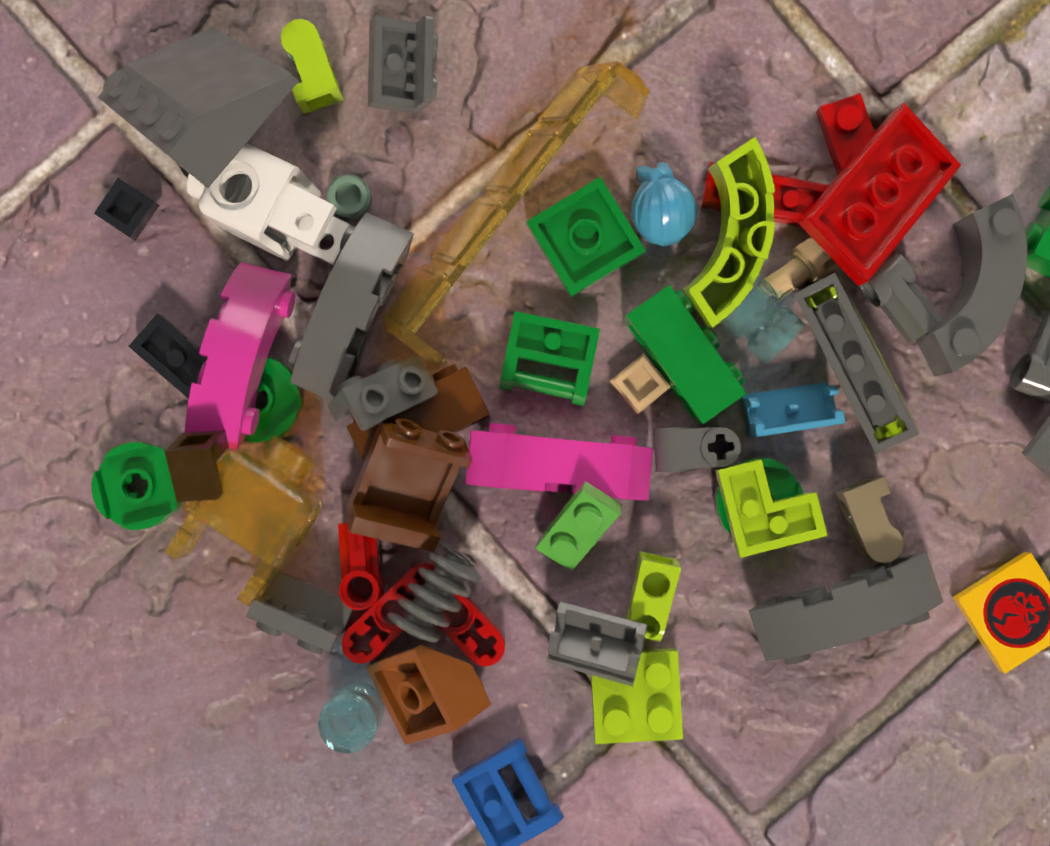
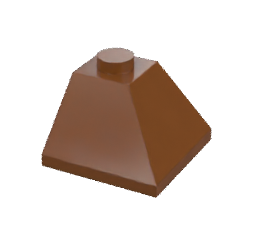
[366,645,492,745]

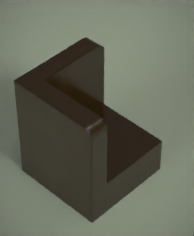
[164,430,229,502]

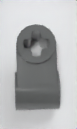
[653,426,741,472]

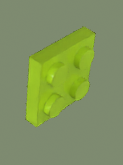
[591,648,683,744]

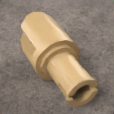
[762,237,840,302]

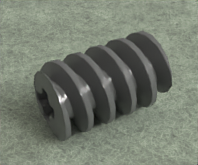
[387,540,482,642]

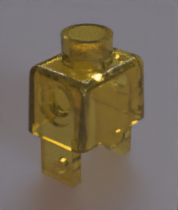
[165,435,323,606]

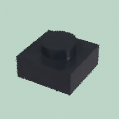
[94,178,160,241]

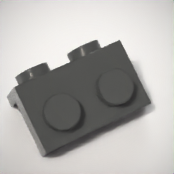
[368,15,438,114]
[327,354,438,431]
[246,570,353,654]

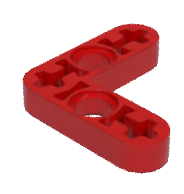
[341,561,506,667]

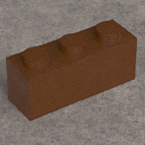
[346,364,491,461]

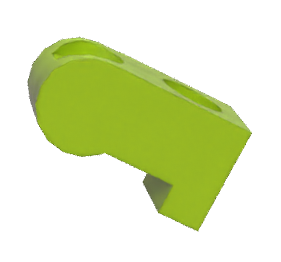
[280,19,344,114]
[626,551,681,641]

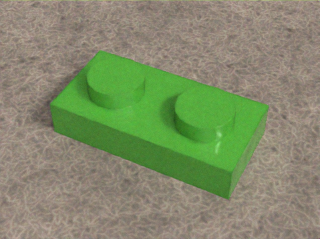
[535,481,622,571]

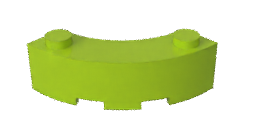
[681,137,776,328]

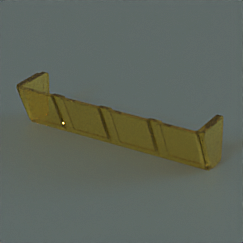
[382,61,650,369]

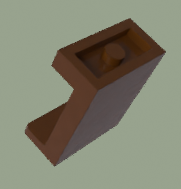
[345,418,472,552]

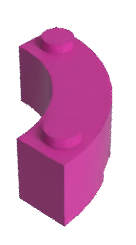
[184,262,296,450]
[465,423,653,501]

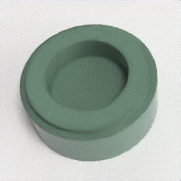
[327,174,372,220]

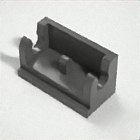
[547,601,647,687]

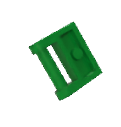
[499,311,600,406]

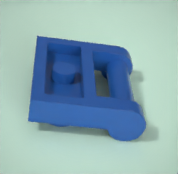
[452,738,564,846]

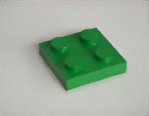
[526,177,646,298]

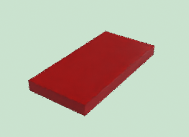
[798,103,961,286]

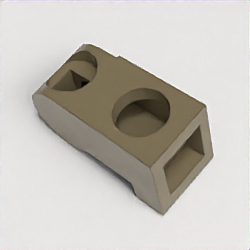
[833,476,904,563]

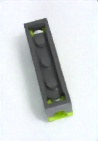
[794,273,919,454]

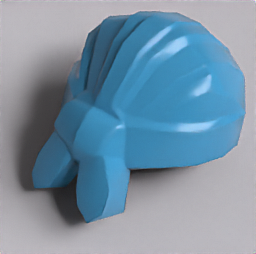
[631,162,697,246]

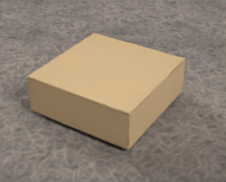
[609,353,671,415]

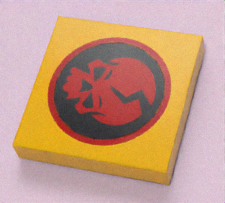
[952,551,1050,674]

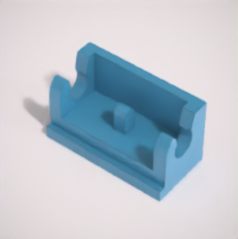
[741,382,845,438]

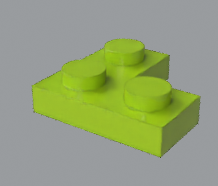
[715,459,828,558]

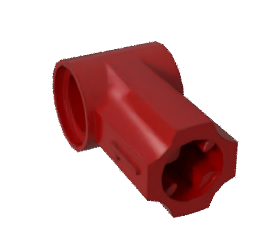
[338,522,384,610]

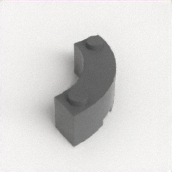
[916,194,1027,376]
[289,213,414,401]
[749,551,943,665]

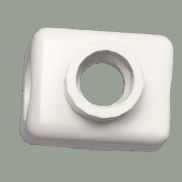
[187,143,350,266]

